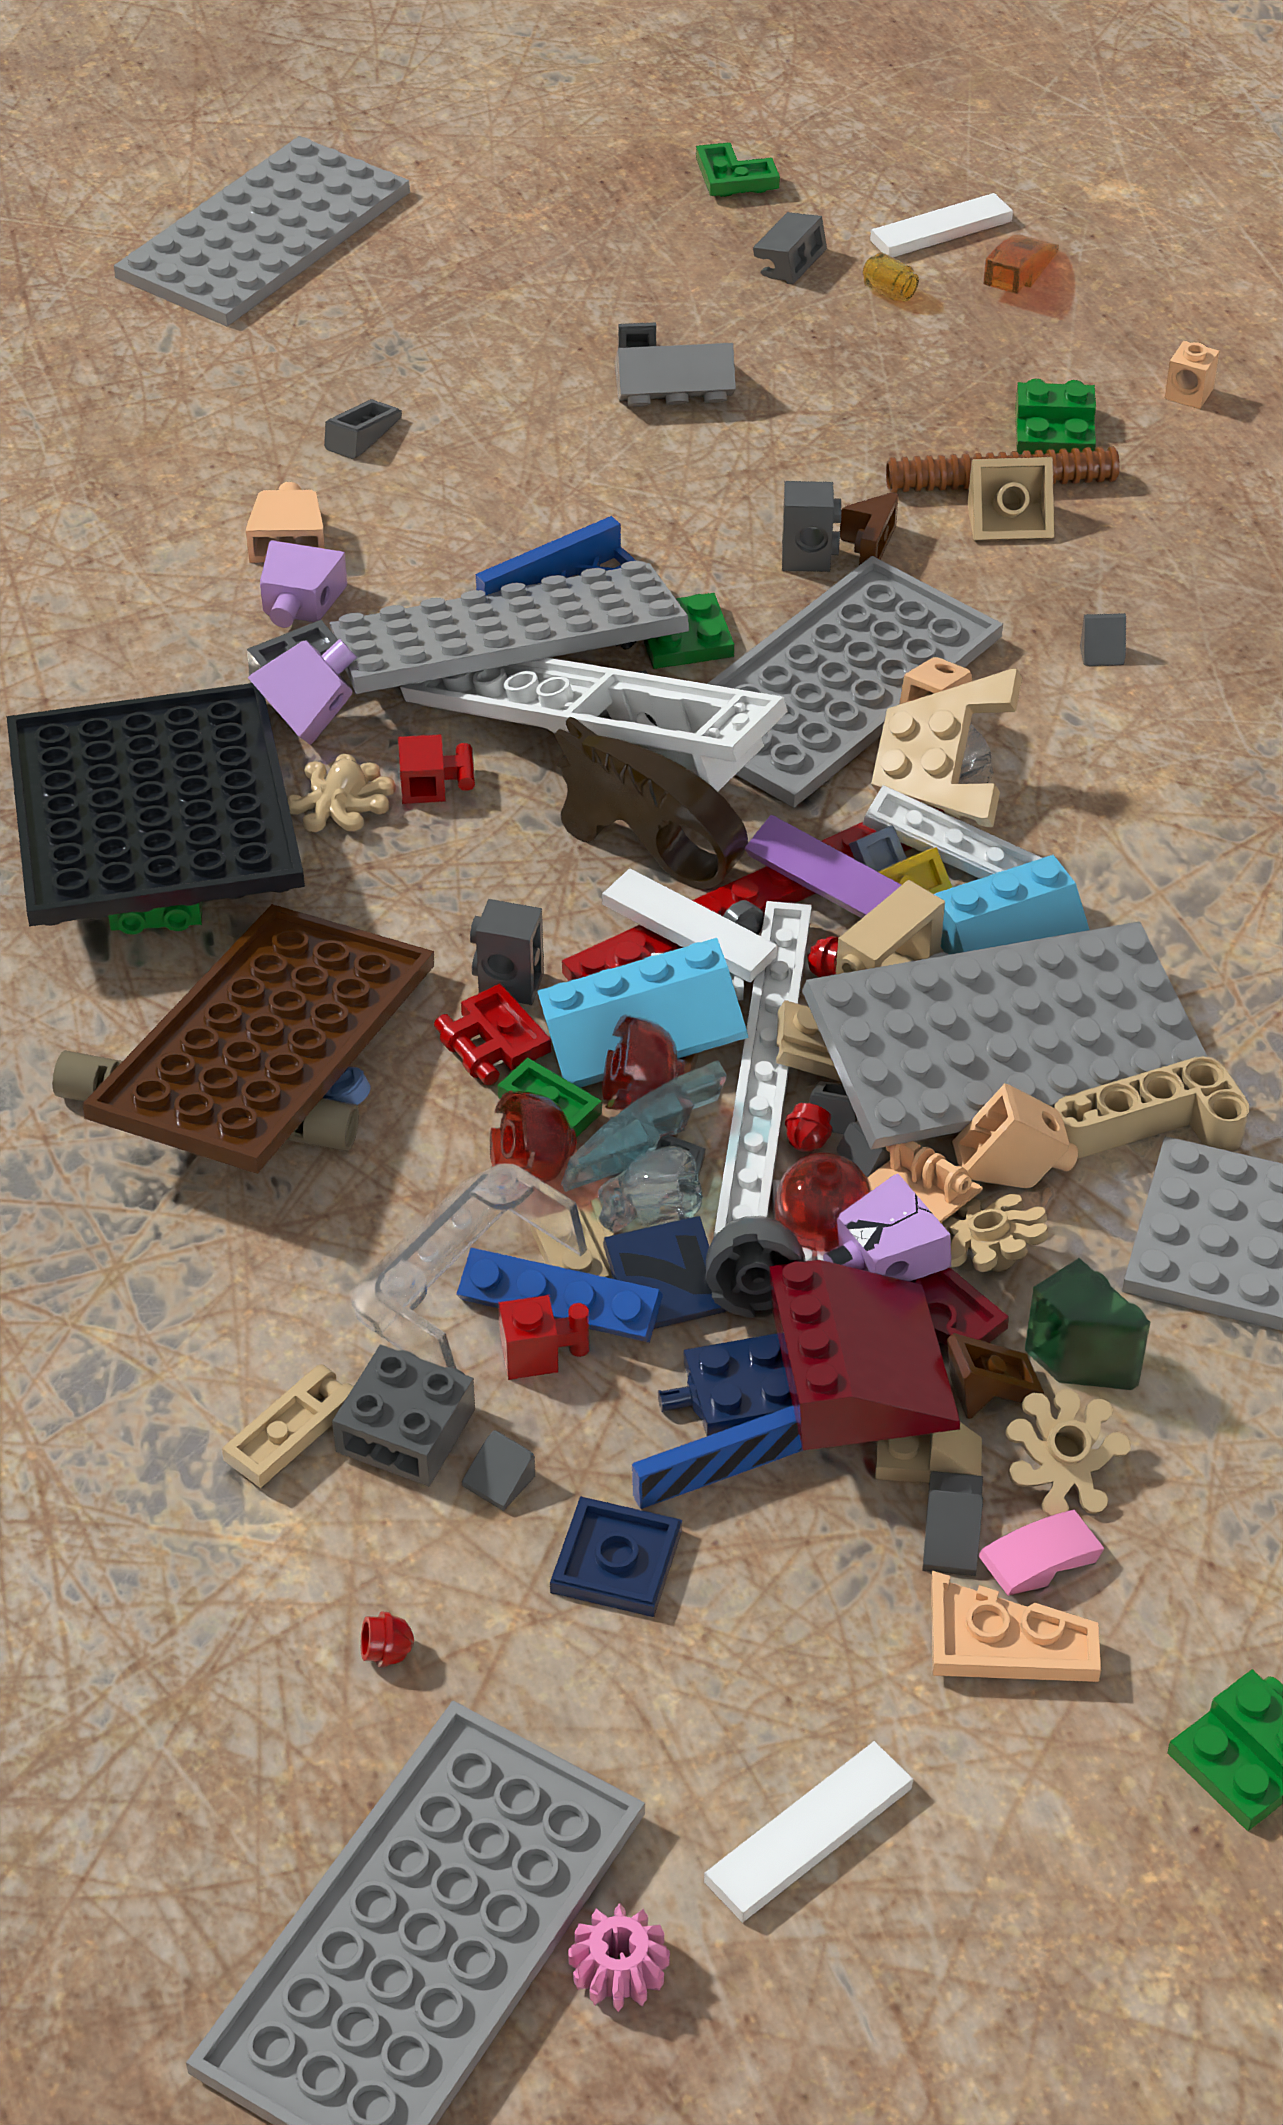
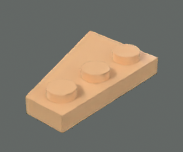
[931,1570,1101,1682]

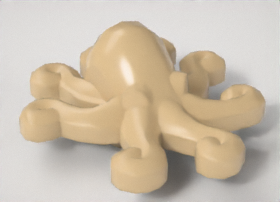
[287,754,396,832]
[941,1194,1049,1272]
[1006,1388,1131,1516]

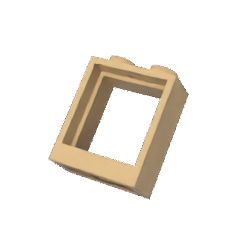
[836,880,945,974]

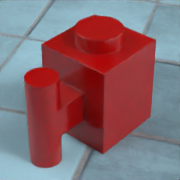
[398,734,475,804]
[498,1295,590,1380]

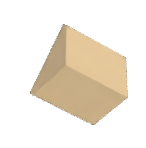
[968,457,1054,541]

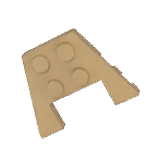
[871,669,1022,827]

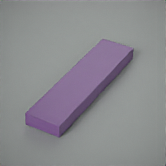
[745,814,901,918]

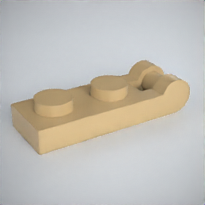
[222,1364,354,1488]

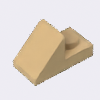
[875,1422,982,1483]

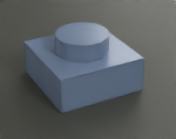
[849,825,907,872]

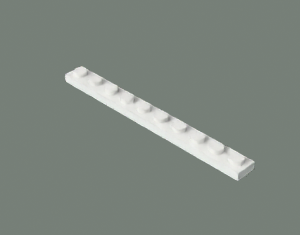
[714,901,812,1237]

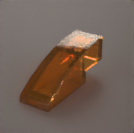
[983,234,1059,294]

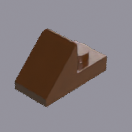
[840,493,899,565]
[947,1333,1044,1419]

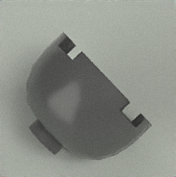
[706,1216,805,1318]

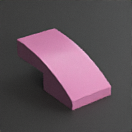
[978,1510,1104,1596]

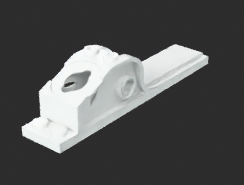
[400,658,788,792]

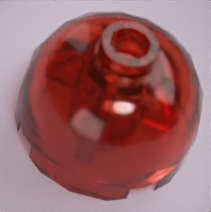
[602,1014,685,1113]
[490,1091,576,1189]
[775,1152,872,1252]

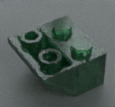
[1024,1258,1151,1390]

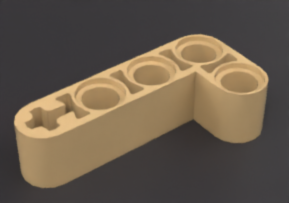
[1054,1056,1249,1159]

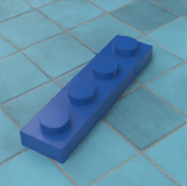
[456,1247,663,1343]

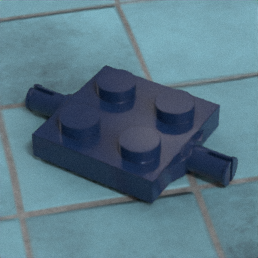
[658,1333,793,1436]

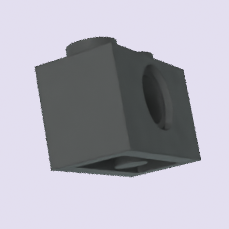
[782,481,841,572]
[470,899,544,1005]

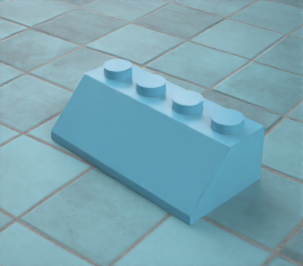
[537,938,749,1088]

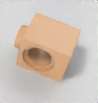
[1164,341,1219,409]

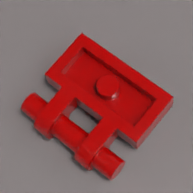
[434,983,551,1085]

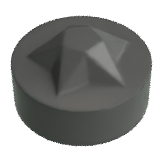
[723,900,764,935]

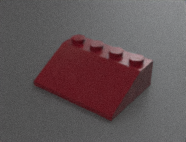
[769,1260,960,1451]

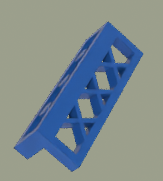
[475,516,636,595]

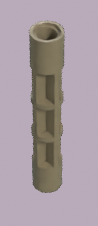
[52,1050,359,1152]

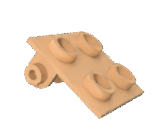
[844,1141,983,1223]

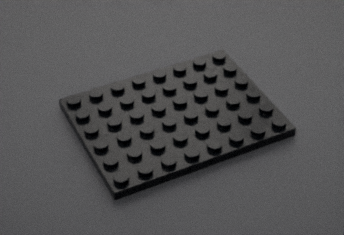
[6,683,305,927]

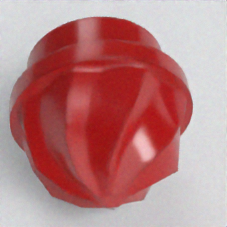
[807,936,839,977]
[785,1103,833,1152]
[360,1611,414,1667]

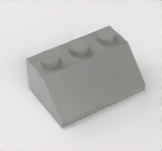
[614,343,736,406]

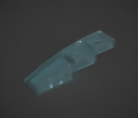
[561,1060,727,1192]

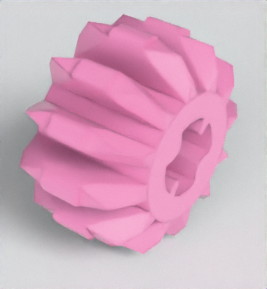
[568,1903,670,2012]

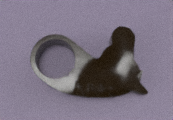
[555,717,748,889]

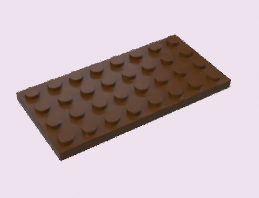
[83,904,434,1174]

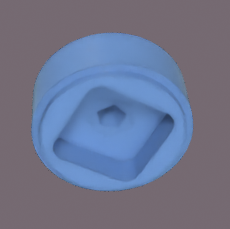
[323,1067,371,1105]

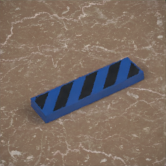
[632,1406,803,1509]

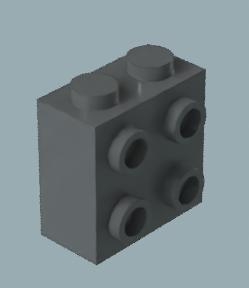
[332,1344,475,1487]

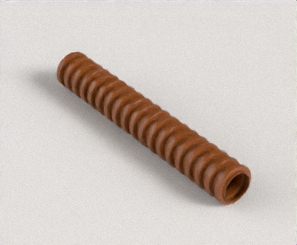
[886,446,1120,493]

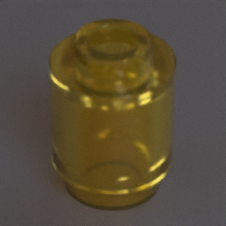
[863,252,919,302]

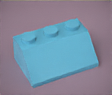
[934,855,1090,954]

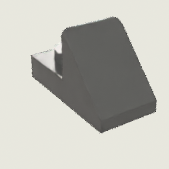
[922,1471,983,1576]

